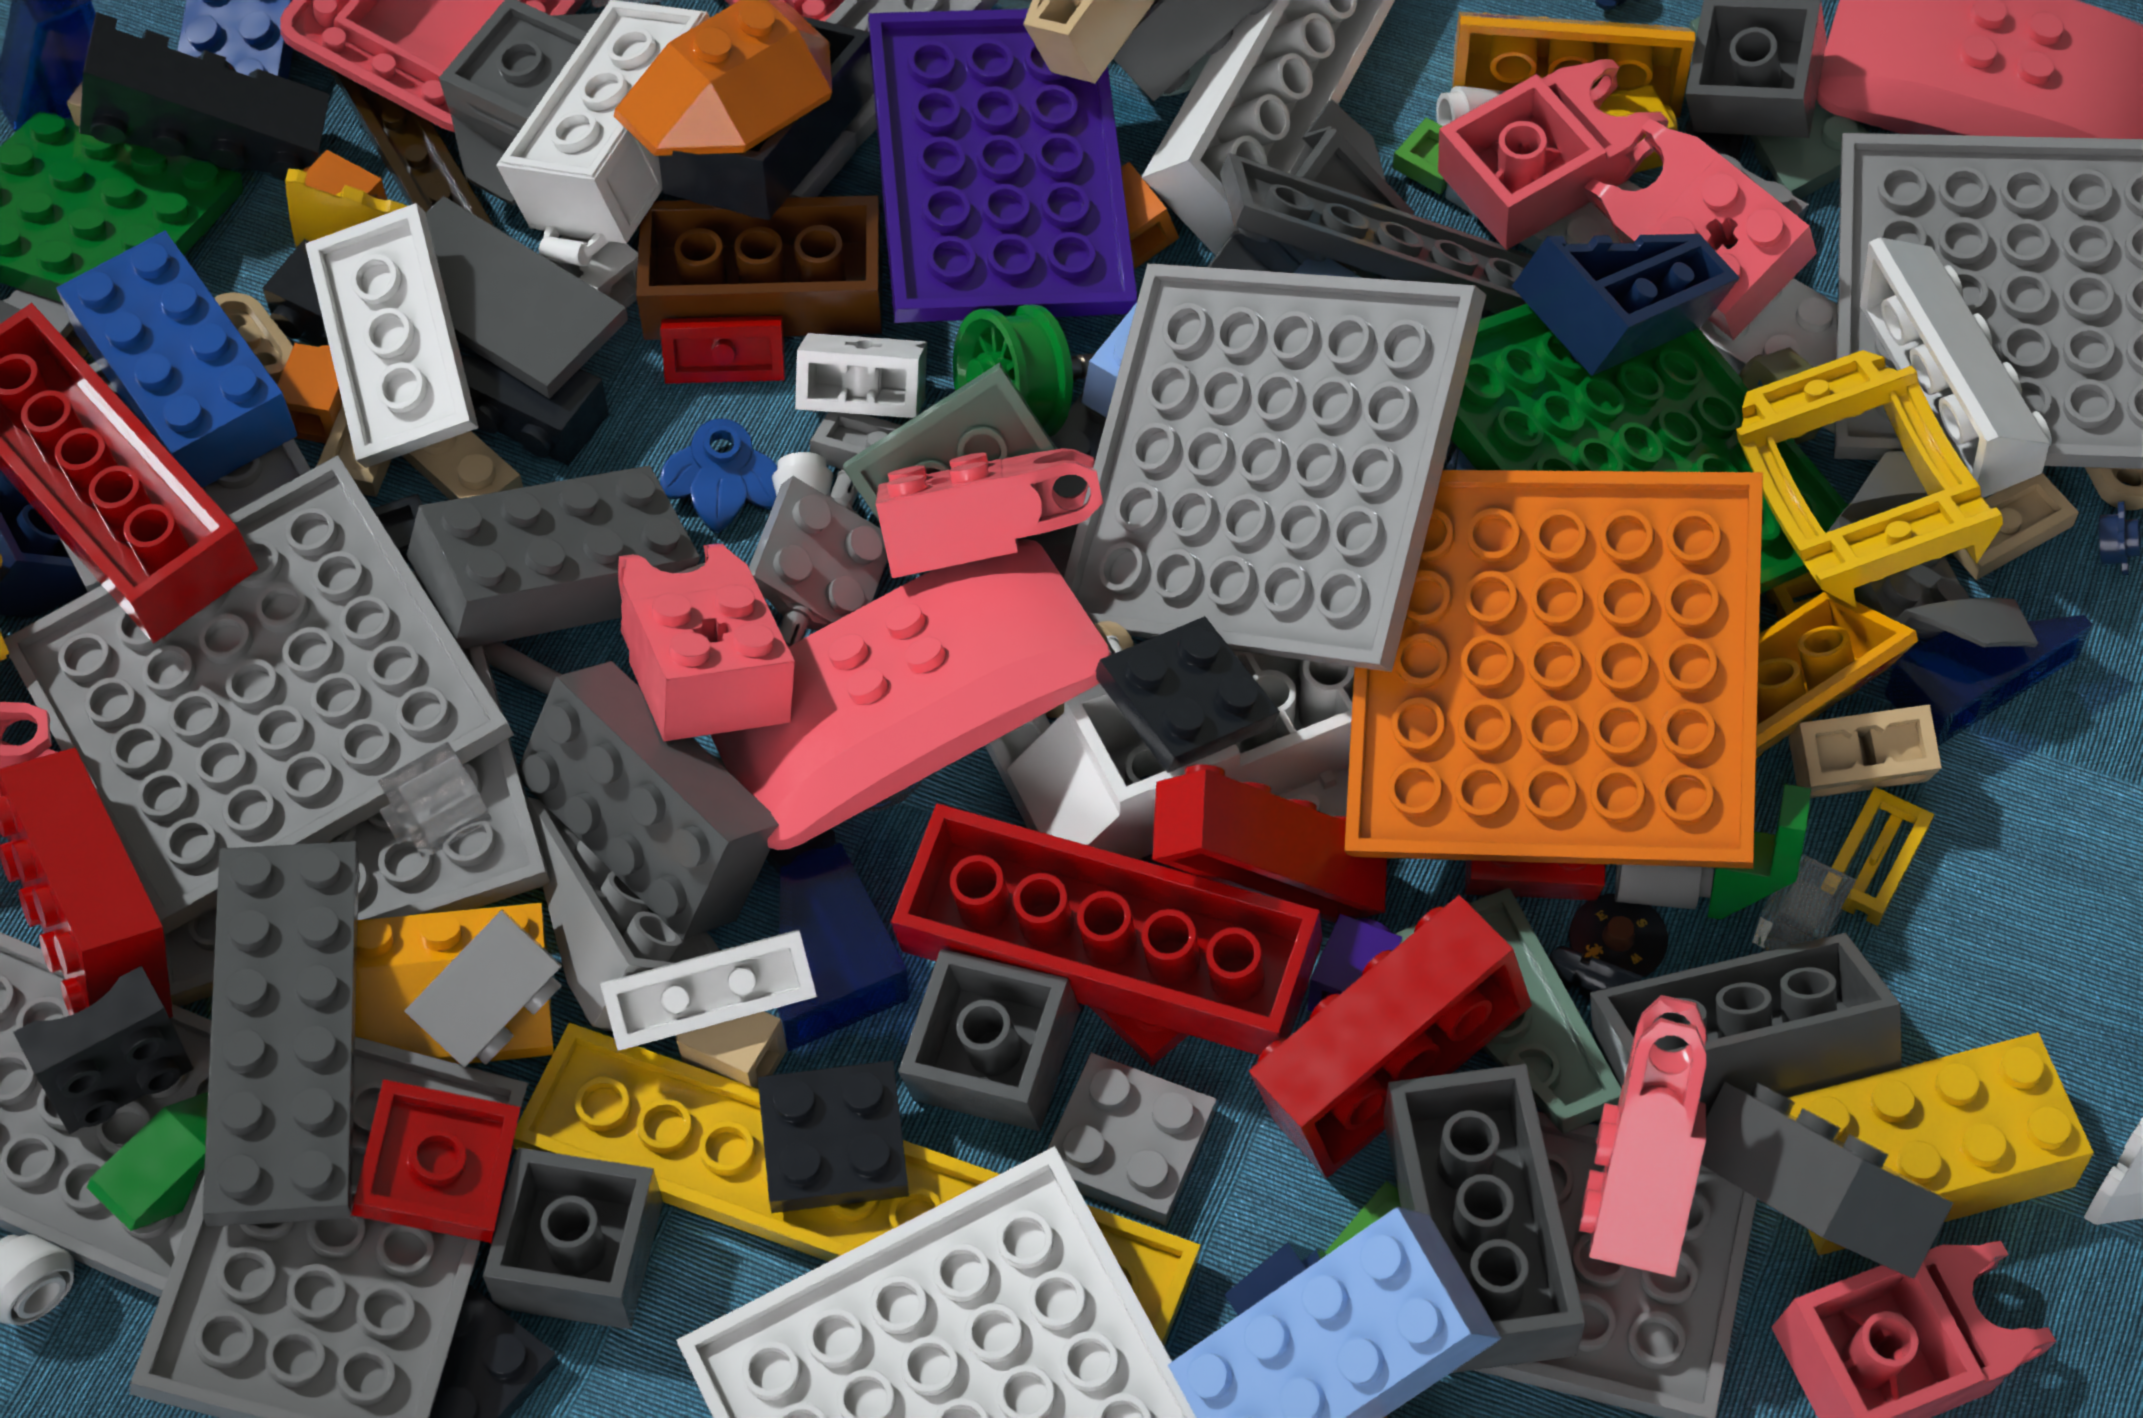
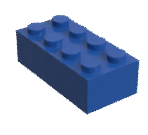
[56,231,298,488]

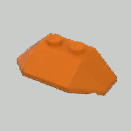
[614,0,832,156]

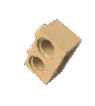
[1788,704,1942,798]

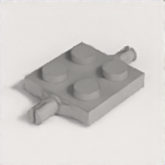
[749,470,888,647]

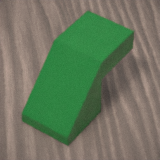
[1708,784,1811,920]
[86,1092,208,1231]

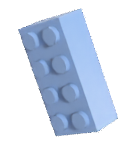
[1168,1207,1502,1418]

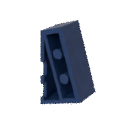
[1512,234,1740,376]

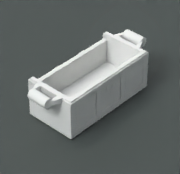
[496,0,710,266]

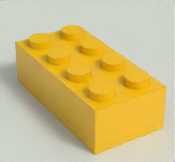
[1788,1032,2094,1256]

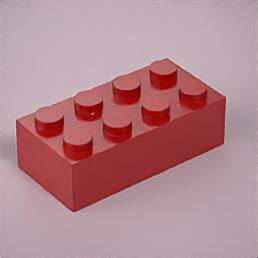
[0,747,173,1018]
[1249,895,1532,1179]

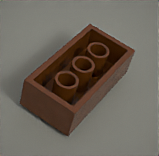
[636,195,882,340]

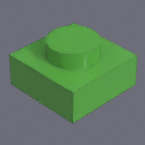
[1392,117,1447,195]

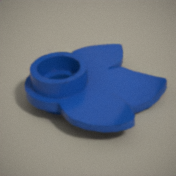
[660,419,777,533]

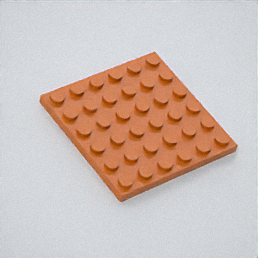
[1345,470,1763,868]

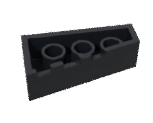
[79,12,330,180]

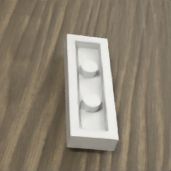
[600,930,817,1051]

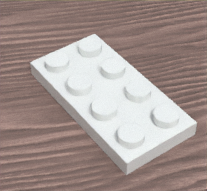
[305,203,478,468]

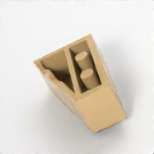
[1023,0,1155,83]

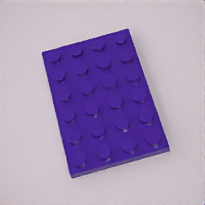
[868,9,1138,323]

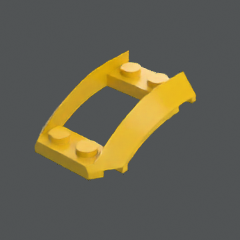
[1736,350,2003,608]

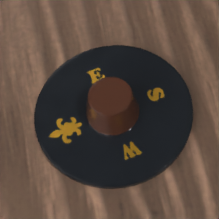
[1569,894,1668,978]

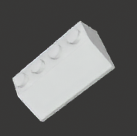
[1860,237,2052,498]

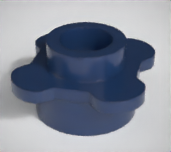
[2099,501,2141,576]

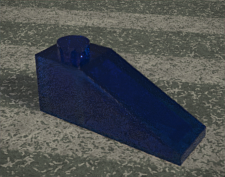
[1884,615,2092,746]

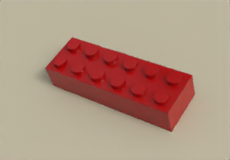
[0,303,259,644]
[891,803,1323,1055]

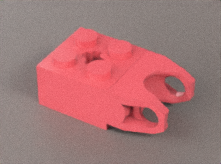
[1438,59,1669,250]
[1584,119,1817,340]
[876,448,1103,578]
[618,543,795,742]
[1579,995,1706,1277]
[1771,1241,2056,1418]

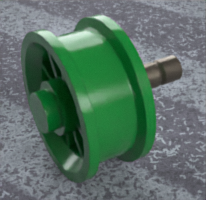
[953,304,1095,437]

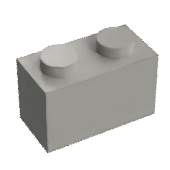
[404,910,562,1068]

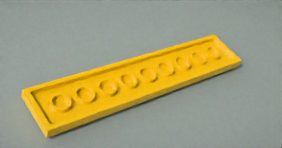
[513,1022,1201,1346]

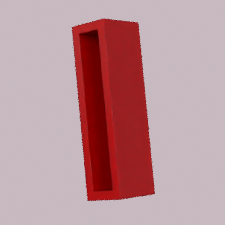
[1152,764,1387,923]

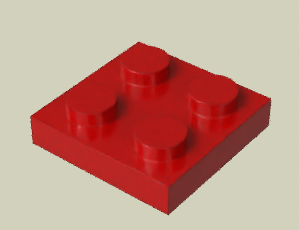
[351,1079,521,1243]

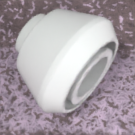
[0,1234,74,1325]

